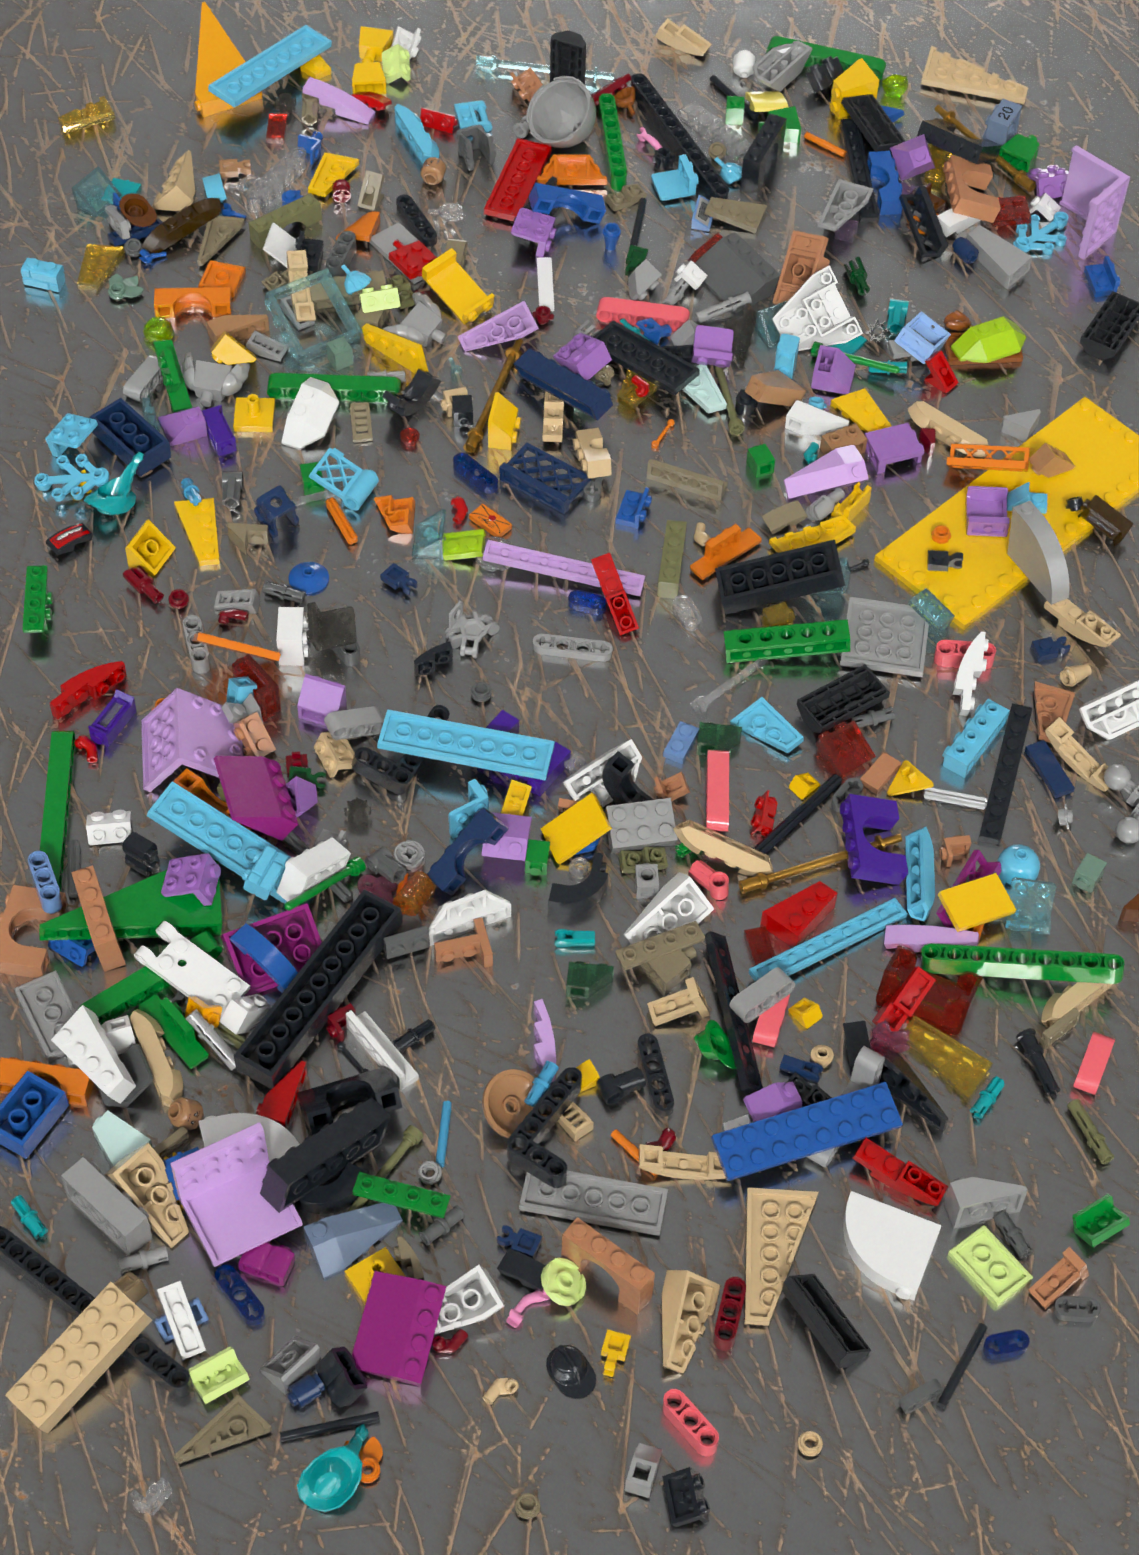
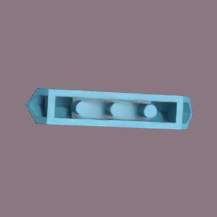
[394,104,439,164]
[905,827,935,921]

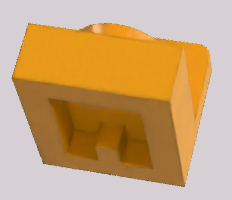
[185,996,222,1028]

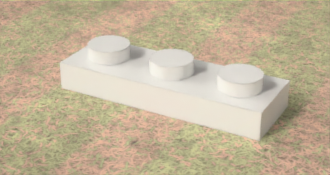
[156,1281,206,1360]

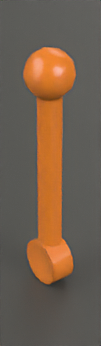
[651,419,675,449]

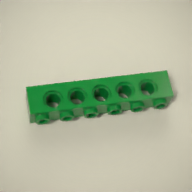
[724,619,850,663]

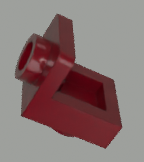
[326,1003,356,1042]

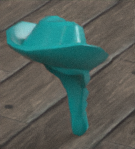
[83,452,144,515]
[297,1424,369,1512]

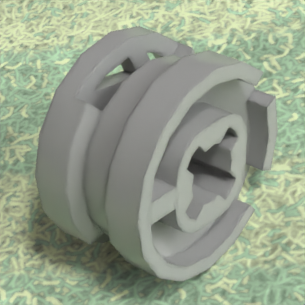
[394,840,425,875]

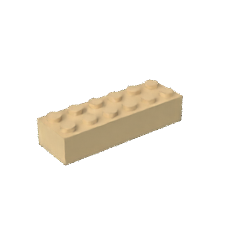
[5,1282,152,1434]

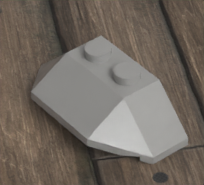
[752,41,812,92]

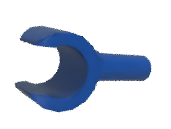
[221,203,247,220]
[139,249,167,264]

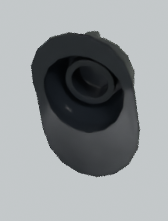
[546,1345,596,1399]

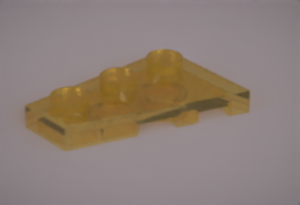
[58,96,115,132]
[924,143,959,188]
[77,244,125,290]

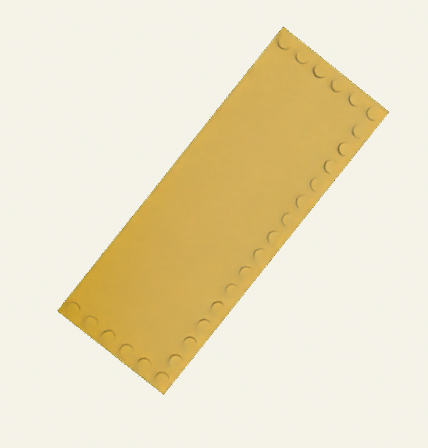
[874,397,1139,630]

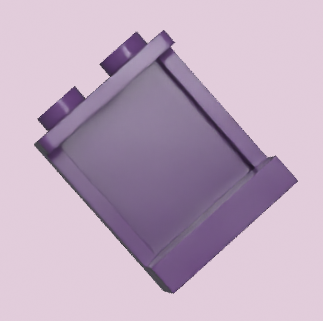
[865,423,924,474]
[966,486,1009,537]

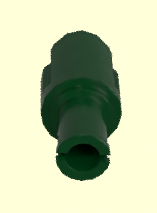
[844,257,870,295]

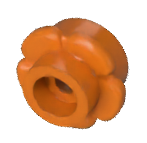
[931,525,951,544]

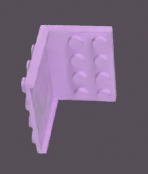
[1059,145,1130,260]
[141,688,243,792]
[170,1122,302,1267]

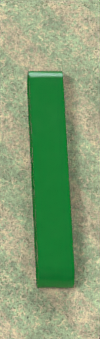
[766,36,886,81]
[598,93,627,191]
[267,373,401,403]
[78,931,223,1025]

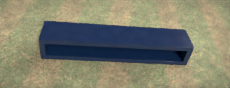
[514,348,613,421]

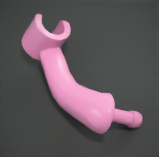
[636,127,662,150]
[506,1290,550,1328]

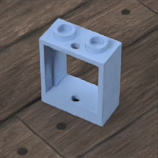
[894,311,951,364]

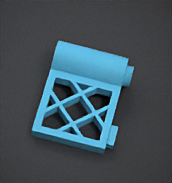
[309,448,379,511]

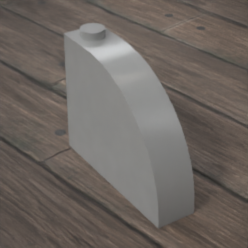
[1007,501,1069,605]

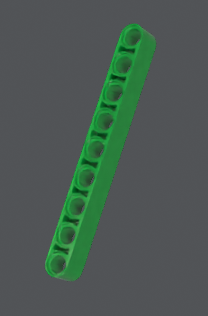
[40,731,75,892]
[921,944,1125,984]

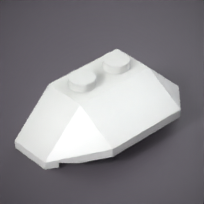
[282,377,339,450]
[1079,680,1139,740]
[563,739,642,807]
[428,890,511,946]

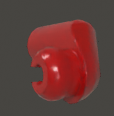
[631,375,650,398]
[451,496,468,524]
[74,735,98,763]

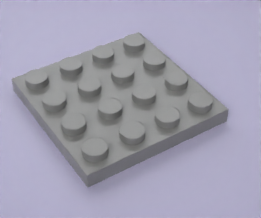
[840,597,931,677]

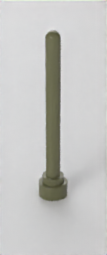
[715,366,745,435]
[347,1125,424,1212]

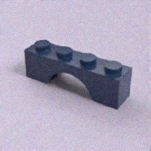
[426,808,509,896]

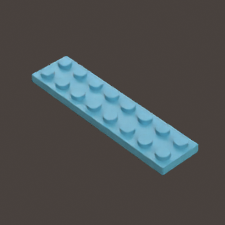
[209,25,332,108]
[377,709,555,781]
[147,781,291,904]

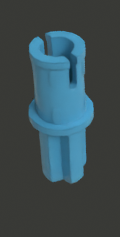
[181,478,202,506]

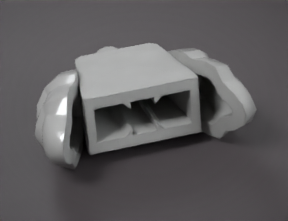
[383,292,447,347]
[182,352,250,407]

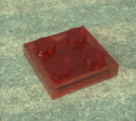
[993,196,1031,227]

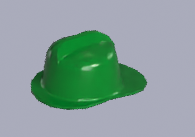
[694,1020,736,1069]

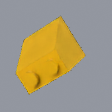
[829,58,879,119]

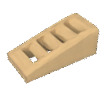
[557,1098,594,1142]

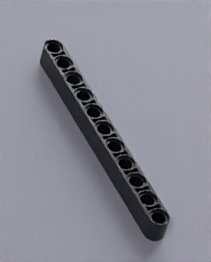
[631,73,729,201]
[0,1226,192,1398]

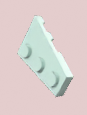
[682,365,727,414]

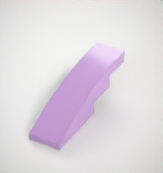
[303,77,375,125]
[884,925,979,952]
[533,999,556,1085]

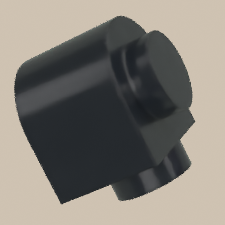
[735,389,758,416]

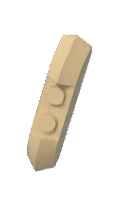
[908,401,988,458]
[673,820,774,877]
[1041,982,1114,1028]
[129,1009,183,1107]

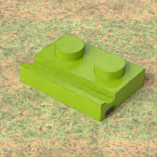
[443,529,486,561]

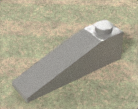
[818,179,873,231]

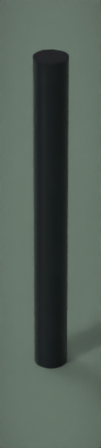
[710,75,759,120]
[629,198,647,248]
[937,1323,988,1409]
[279,1411,380,1442]

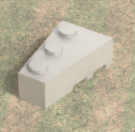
[277,837,351,907]

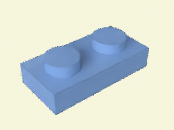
[663,721,700,764]

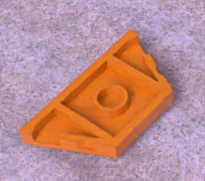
[537,154,607,185]

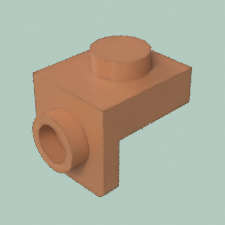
[654,772,690,802]
[939,835,971,867]

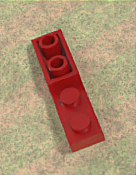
[591,552,639,636]
[49,661,127,720]
[852,1138,949,1206]

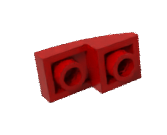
[351,91,392,110]

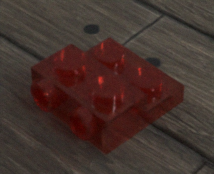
[815,721,876,777]

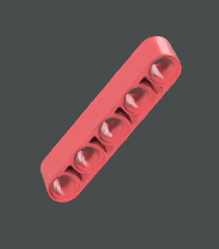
[596,297,690,332]
[706,750,729,832]

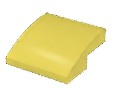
[745,91,789,112]

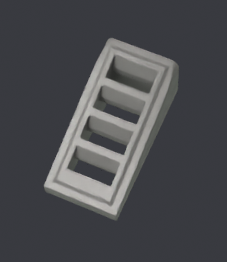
[280,295,315,331]
[246,330,289,362]
[214,589,261,614]

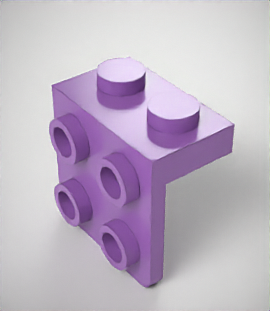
[1027,165,1068,198]
[511,208,557,258]
[692,325,734,368]
[161,853,221,906]

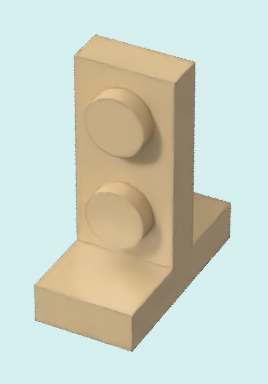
[647,977,711,1026]

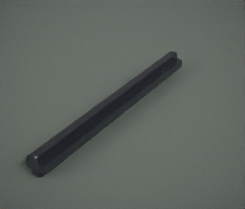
[753,774,842,854]

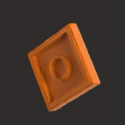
[198,260,246,297]

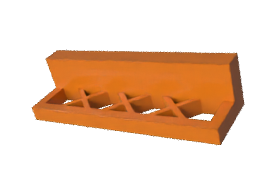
[946,444,1030,472]

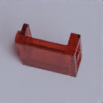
[232,654,281,721]

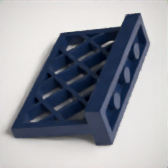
[499,442,591,514]

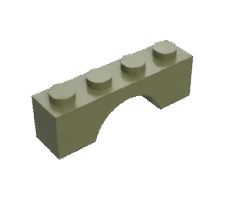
[249,193,322,249]
[657,520,687,599]

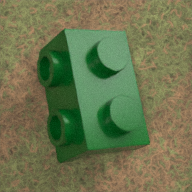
[1072,1194,1130,1247]

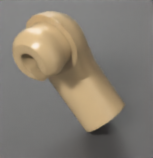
[694,522,710,546]
[482,1378,519,1405]

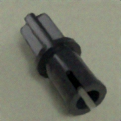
[392,1019,435,1053]

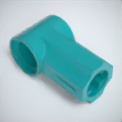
[887,298,909,334]

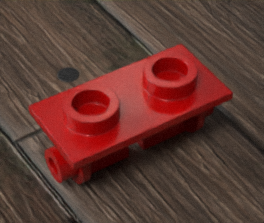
[420,108,458,134]
[751,790,778,836]

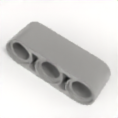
[123,355,163,403]
[183,615,210,674]
[324,706,384,740]
[730,967,795,1023]

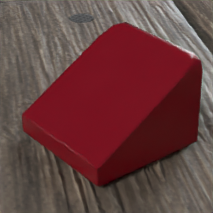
[919,428,936,457]

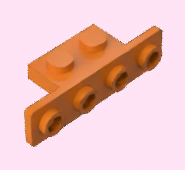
[690,524,762,580]

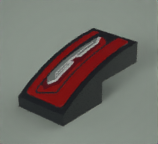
[46,522,93,555]

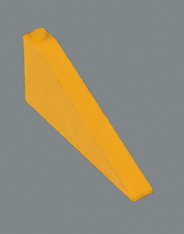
[194,2,262,117]

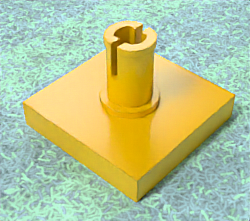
[233,394,275,432]
[344,1247,406,1305]

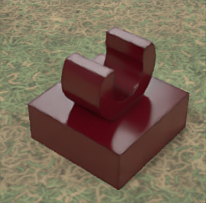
[286,751,308,778]

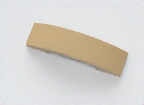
[286,250,316,322]
[1045,717,1109,792]
[639,1144,726,1180]

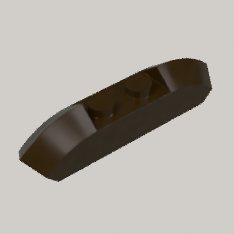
[142,198,221,253]

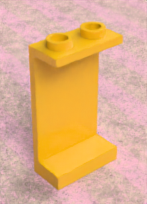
[422,248,495,325]

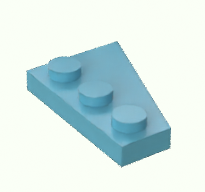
[730,697,804,753]

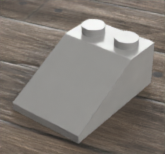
[944,1177,1028,1229]

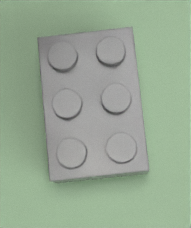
[604,798,678,854]

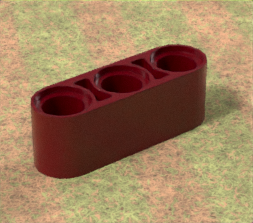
[713,1277,746,1351]

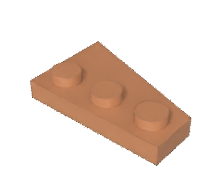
[1034,681,1075,743]

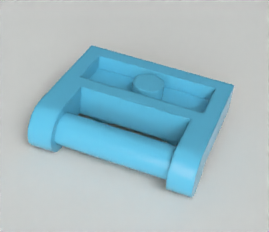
[454,101,492,132]

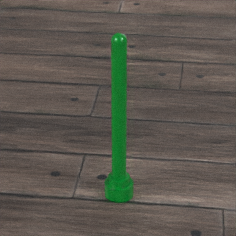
[811,341,900,374]
[285,856,366,911]

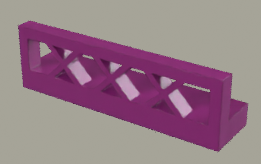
[936,850,1002,930]

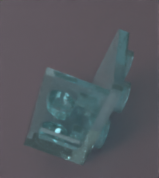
[1005,877,1056,934]

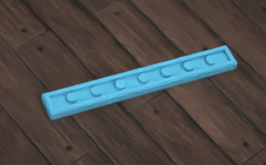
[748,898,908,981]

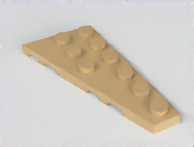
[921,46,1028,104]
[744,1188,819,1326]

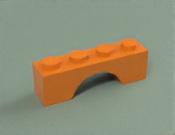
[154,287,232,318]
[173,768,253,831]
[0,1057,94,1106]

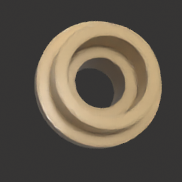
[810,1045,834,1067]
[797,1431,823,1457]

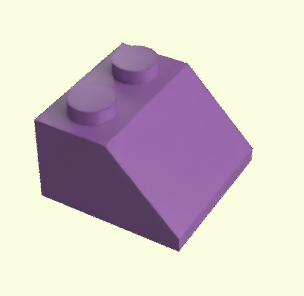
[482,812,532,861]

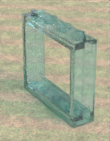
[264,268,362,365]

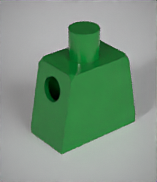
[758,106,801,143]
[999,134,1040,173]

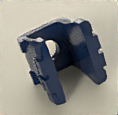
[254,485,299,538]

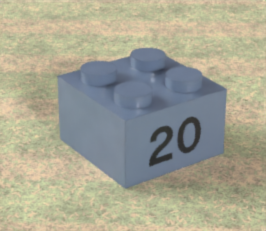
[983,99,1022,152]

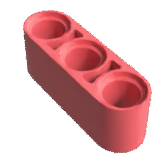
[934,640,996,669]
[752,994,790,1048]
[1073,1031,1115,1095]
[662,1389,719,1457]

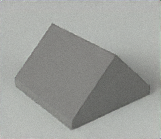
[259,1336,321,1396]

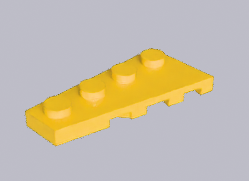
[362,323,429,374]

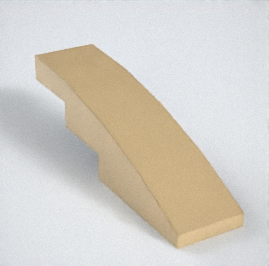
[543,391,564,442]

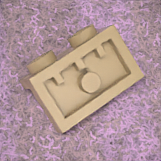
[314,732,355,778]

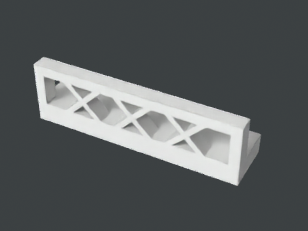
[346,1010,419,1091]

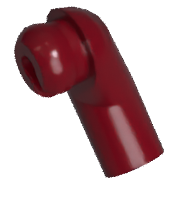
[218,608,249,625]
[645,1128,676,1152]
[432,1329,469,1353]

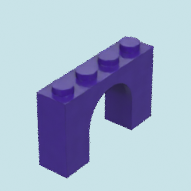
[486,710,571,797]
[840,794,908,885]

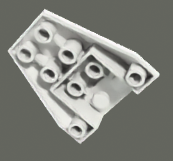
[772,265,863,351]

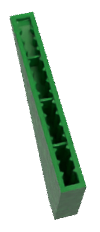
[39,859,222,941]

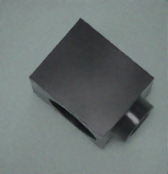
[452,395,473,426]

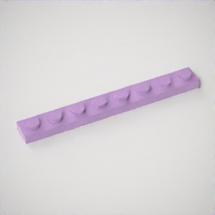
[483,540,645,596]

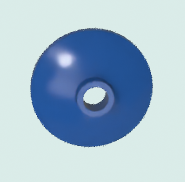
[288,562,329,595]

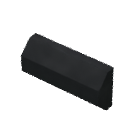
[550,30,586,84]
[841,94,905,157]
[1080,291,1139,360]
[797,665,890,733]
[782,1274,871,1369]

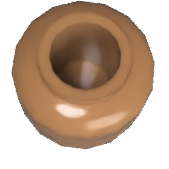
[421,157,446,185]
[168,1097,204,1130]

